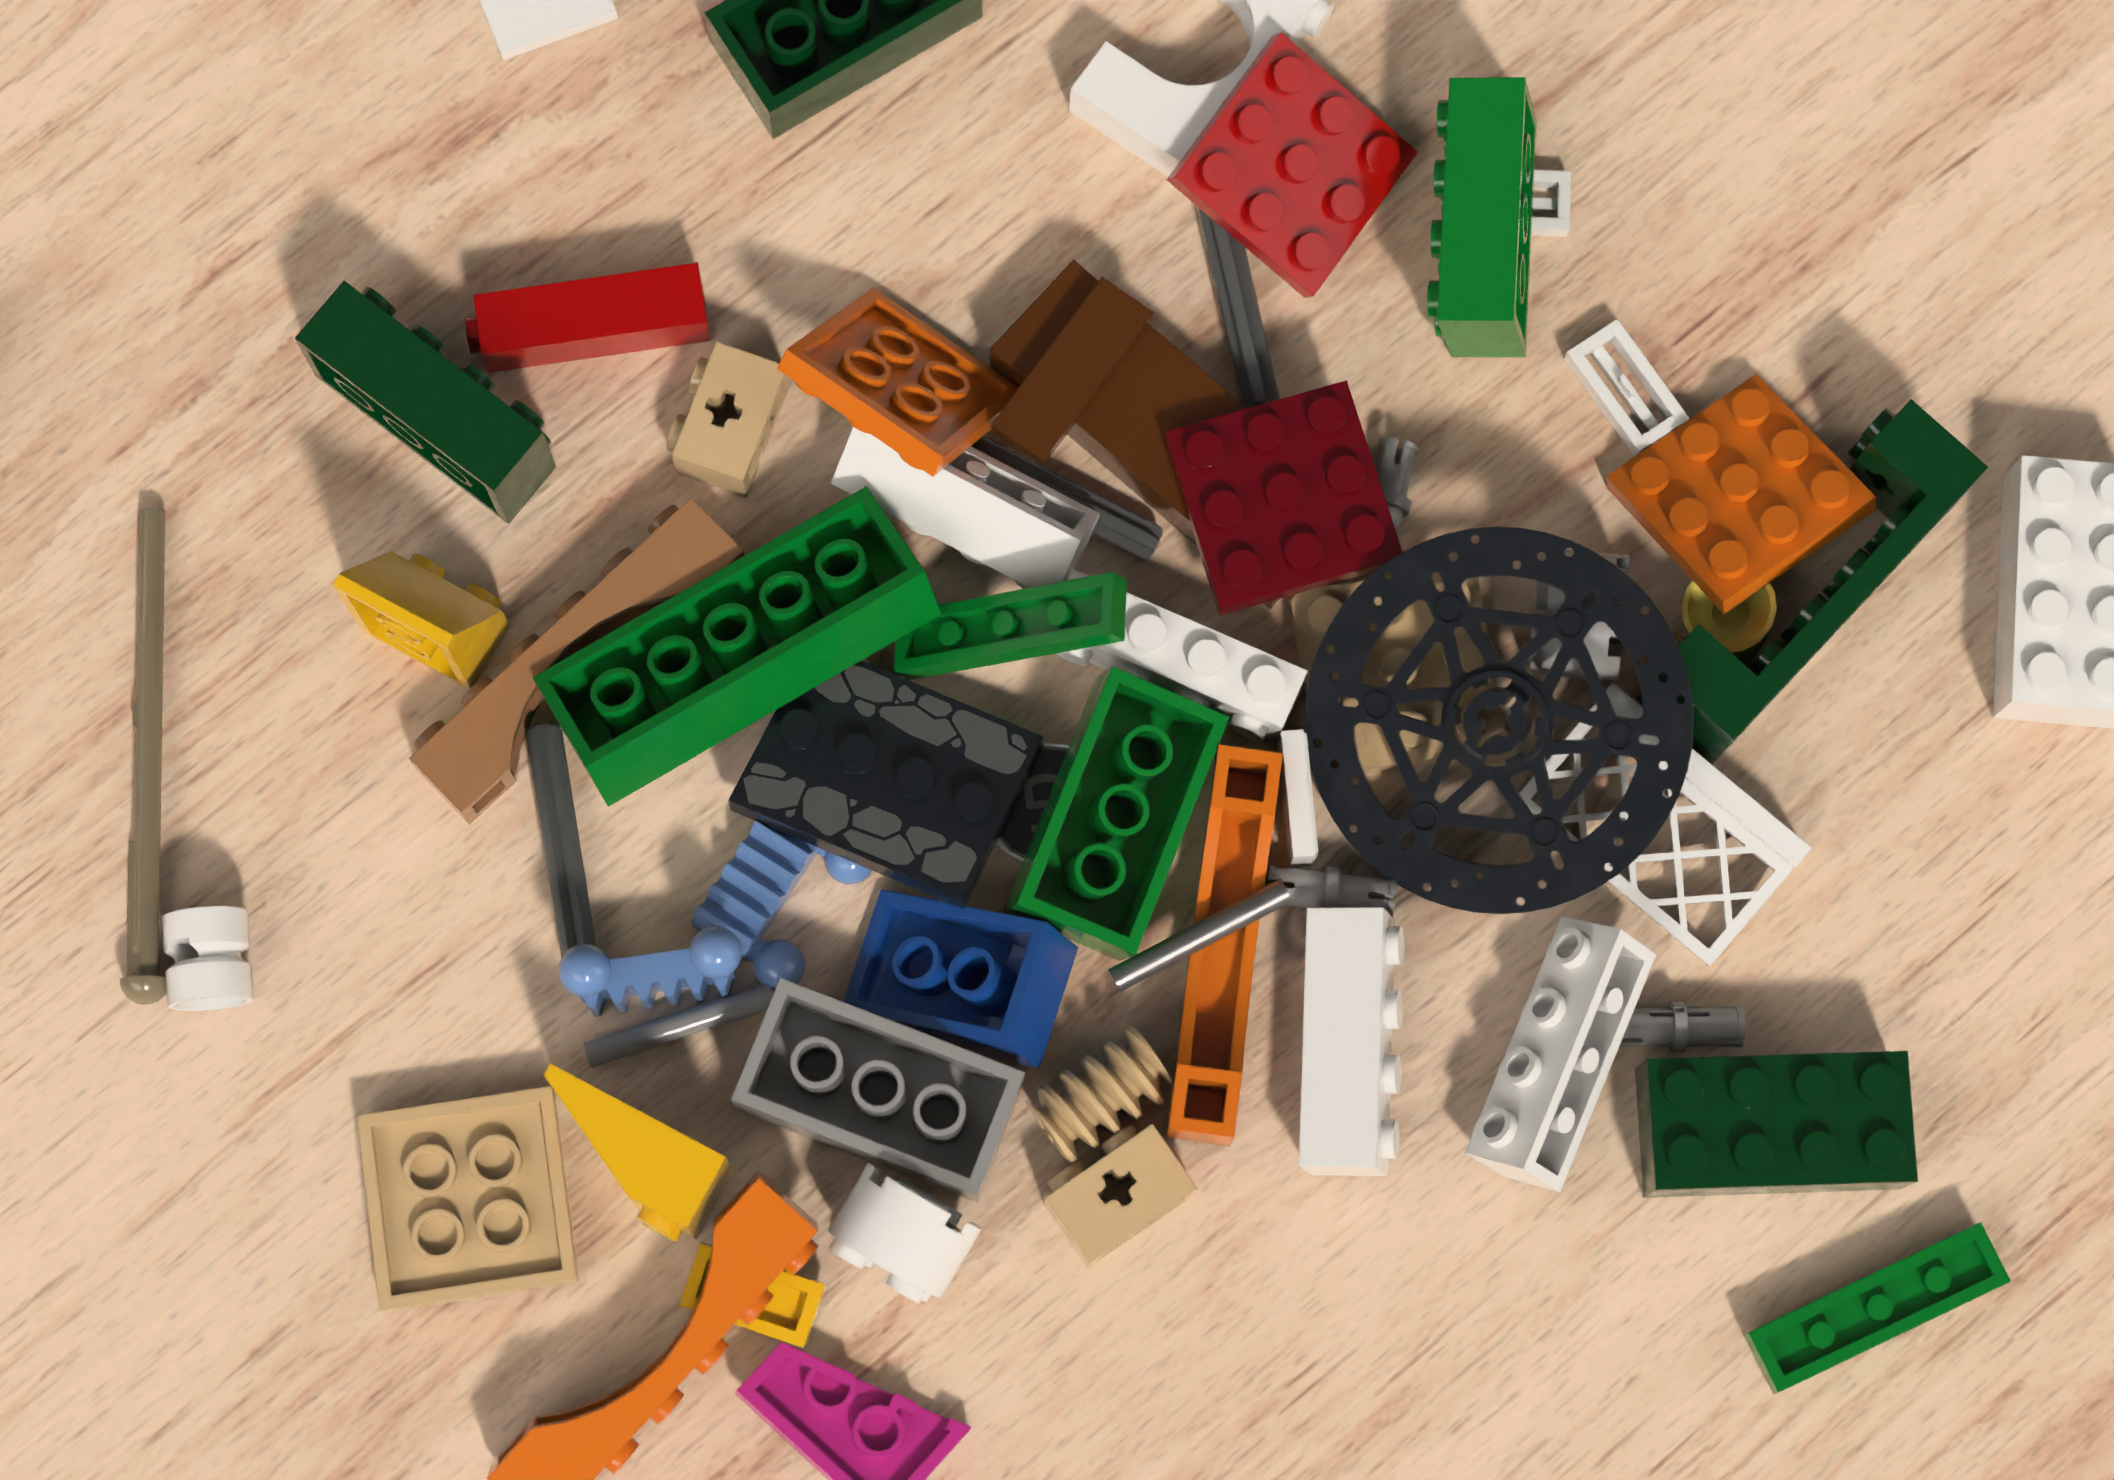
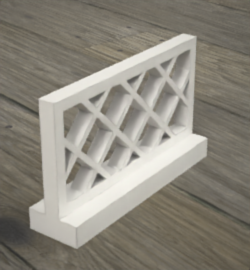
[1519,682,1812,967]

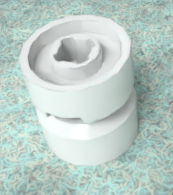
[162,906,254,1011]

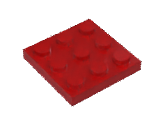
[1166,32,1418,298]

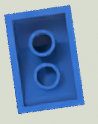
[843,889,1078,1069]

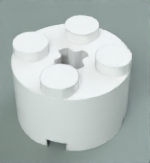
[828,1162,982,1303]

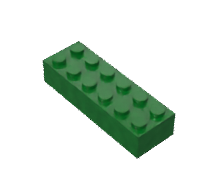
[532,486,942,807]

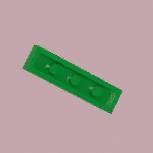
[894,572,1127,680]
[1744,1222,2011,1394]

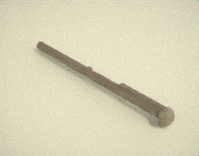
[120,508,167,1005]

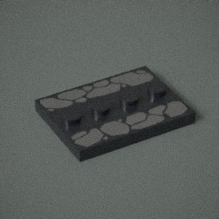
[728,661,1044,909]

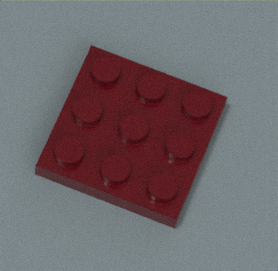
[1164,380,1402,616]

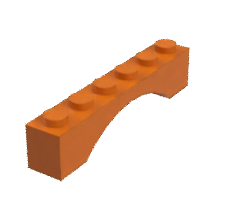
[1165,745,1283,1146]
[487,1170,819,1480]

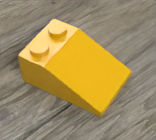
[333,551,510,689]
[544,1064,734,1242]

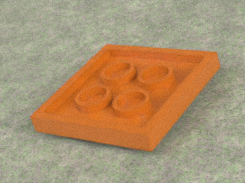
[777,287,1019,477]
[1606,374,1876,614]

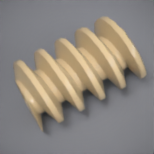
[1026,1026,1172,1164]

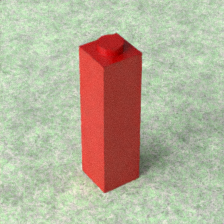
[465,262,711,373]

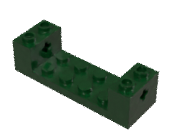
[1636,399,1988,765]

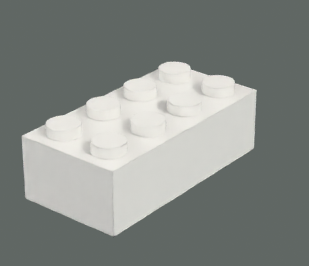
[1993,455,2114,729]

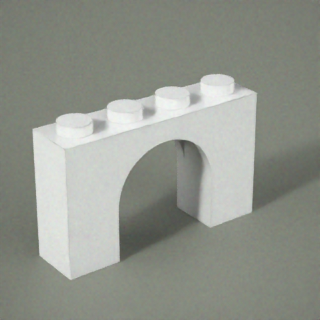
[1069,0,1334,177]

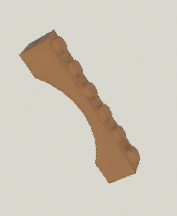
[409,498,745,825]

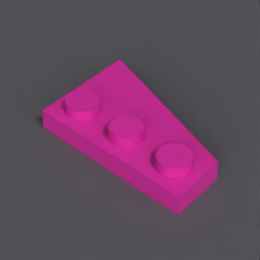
[735,1342,972,1480]

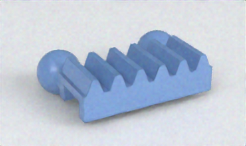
[691,820,872,991]
[558,926,742,1017]

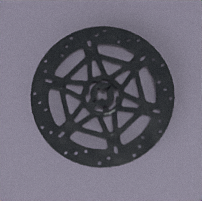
[1305,527,1694,914]

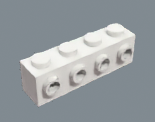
[831,427,1100,589]
[1056,569,1308,744]
[1299,907,1405,1176]
[1465,916,1656,1192]

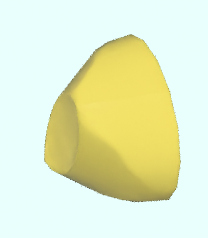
[1681,581,1777,665]

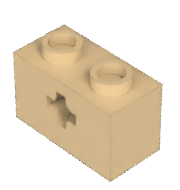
[666,341,790,498]
[1044,1124,1198,1269]

